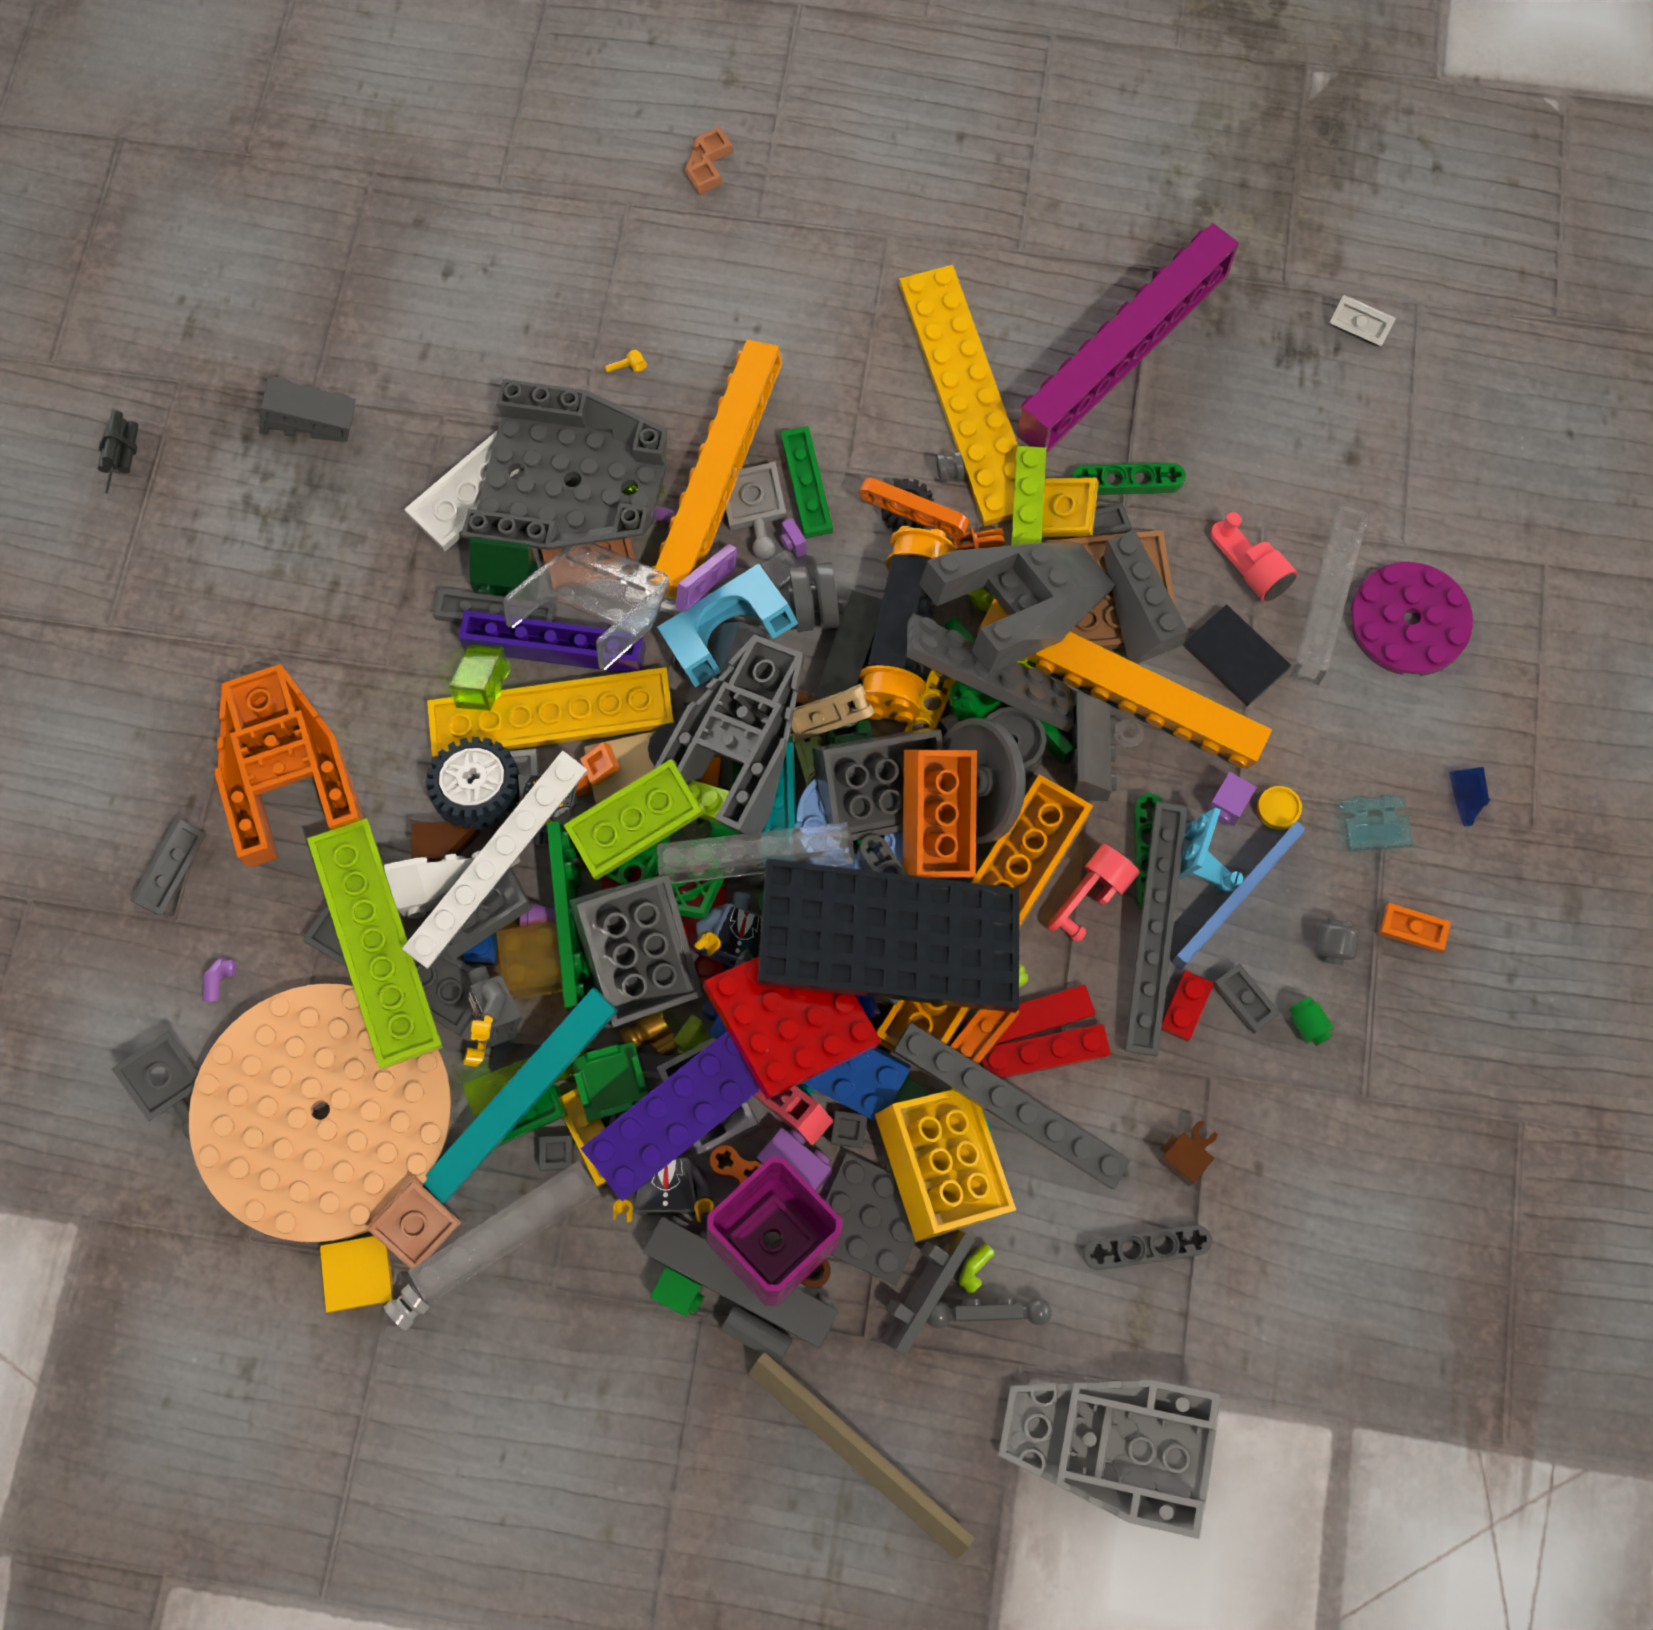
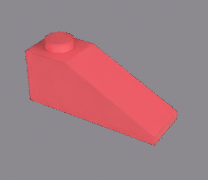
[754,1086,833,1146]

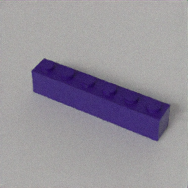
[458,610,646,673]

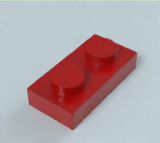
[1161,970,1214,1042]

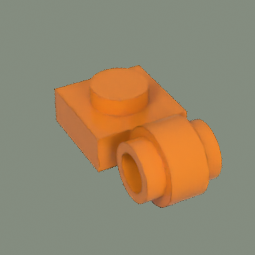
[575,742,620,797]

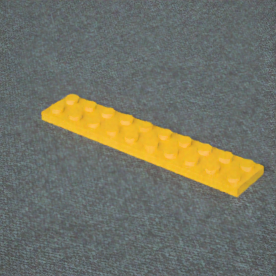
[899,265,1018,527]

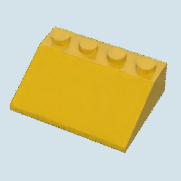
[875,1090,1016,1242]

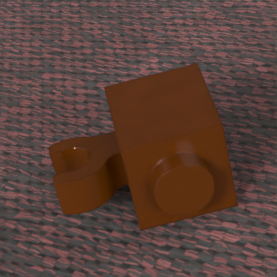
[1158,1120,1218,1187]

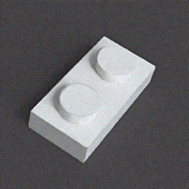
[1330,295,1396,346]

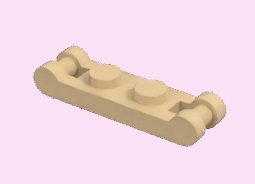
[790,684,875,742]

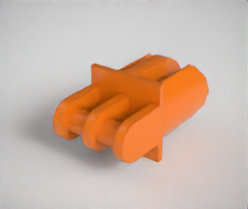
[949,527,1005,551]

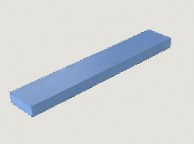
[1172,821,1305,969]

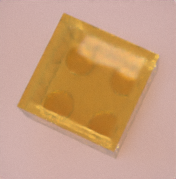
[496,921,563,1000]

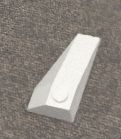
[384,851,521,919]

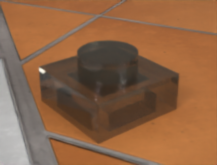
[669,819,714,848]

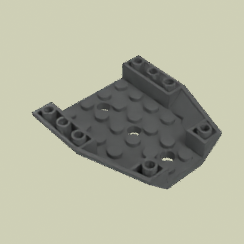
[461,379,667,550]

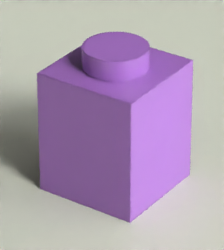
[1207,772,1257,826]

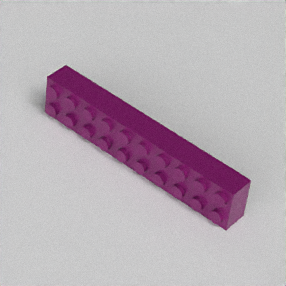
[1017,223,1239,454]

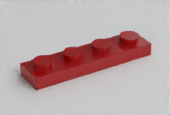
[981,1024,1111,1079]

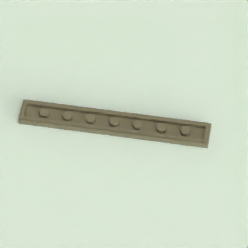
[748,1352,975,1559]

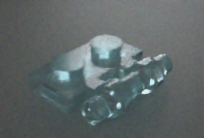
[1340,794,1413,852]

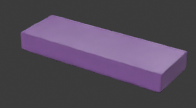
[675,544,737,612]

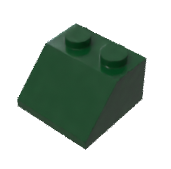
[469,537,539,600]

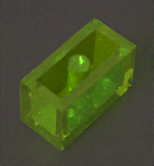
[450,644,510,711]

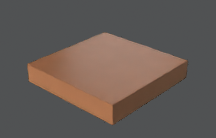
[366,1178,461,1273]

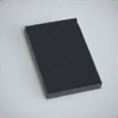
[1183,604,1291,707]

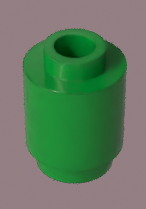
[1289,996,1334,1046]

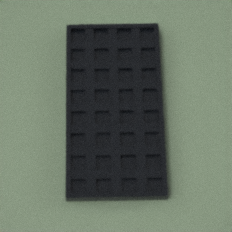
[757,858,1019,1013]

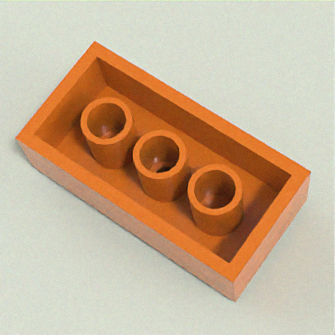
[903,750,977,878]

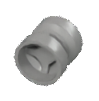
[383,1283,431,1331]

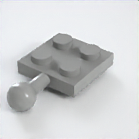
[726,462,788,559]

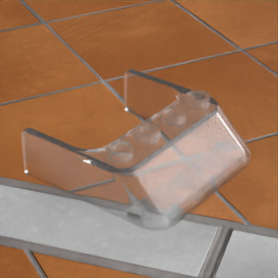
[503,543,669,670]

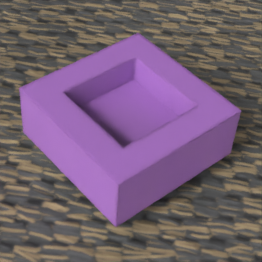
[780,518,807,559]

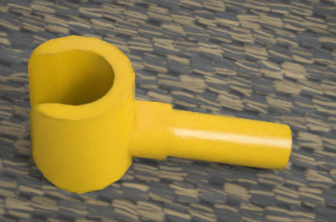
[605,350,647,373]

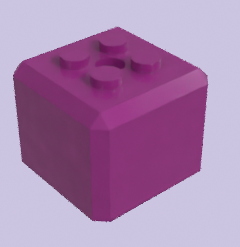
[707,1157,842,1306]

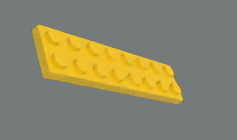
[427,667,674,759]

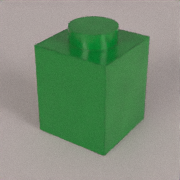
[650,1267,705,1318]

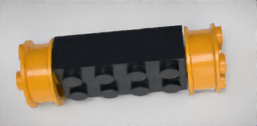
[860,526,955,724]

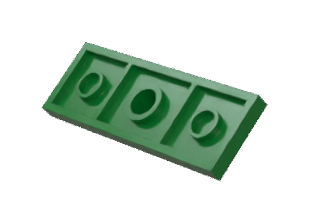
[547,821,591,1013]

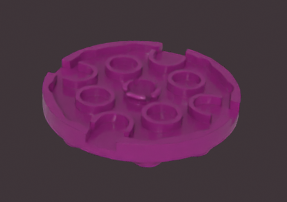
[1350,562,1473,676]

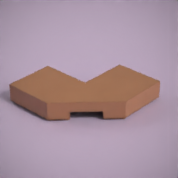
[685,126,733,195]

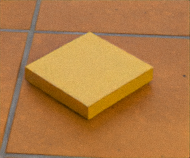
[1042,478,1099,537]
[320,1236,395,1313]

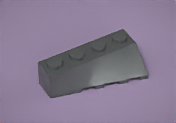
[1103,530,1189,664]

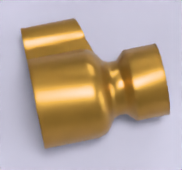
[619,1011,680,1055]

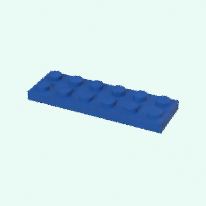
[709,1014,911,1122]

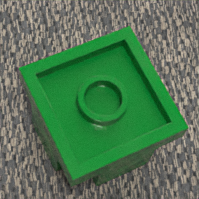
[572,1042,648,1122]

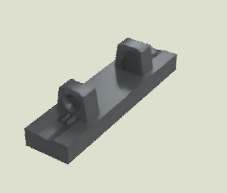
[881,1230,975,1356]

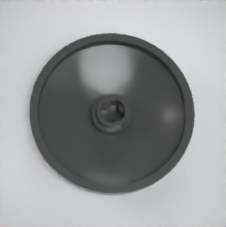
[942,718,1026,844]

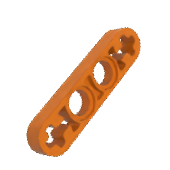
[858,478,970,538]

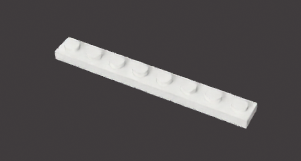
[402,750,587,969]

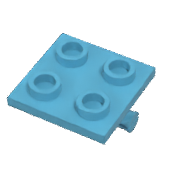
[1179,807,1243,893]

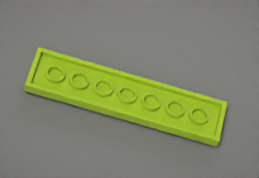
[307,818,443,1070]

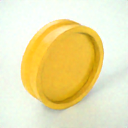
[1256,786,1302,830]

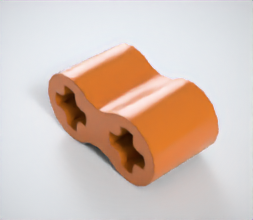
[710,1145,762,1184]

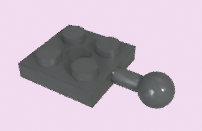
[112,1031,198,1140]

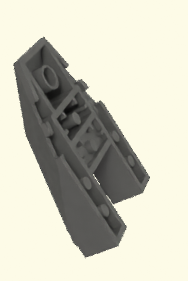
[920,543,1115,674]
[653,634,806,842]

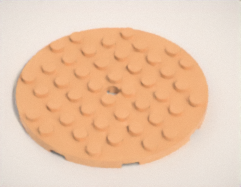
[189,984,452,1243]

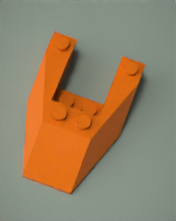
[215,664,365,868]

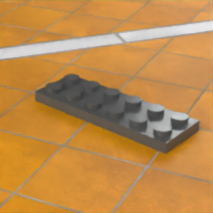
[907,613,1074,732]
[303,904,474,1037]

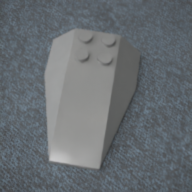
[998,1380,1220,1539]

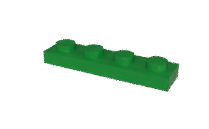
[781,426,833,539]

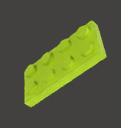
[564,759,705,880]

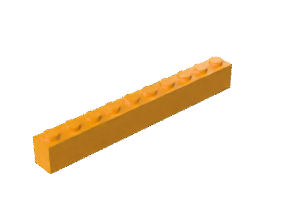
[649,340,783,600]
[977,598,1272,768]

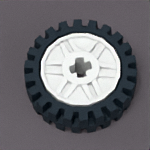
[426,737,520,830]

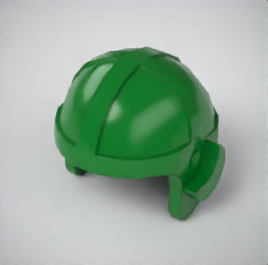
[949,682,1001,721]

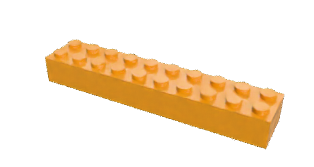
[877,774,1093,1075]

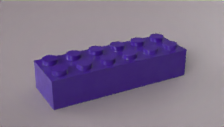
[581,1031,761,1202]

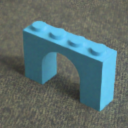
[657,564,799,688]

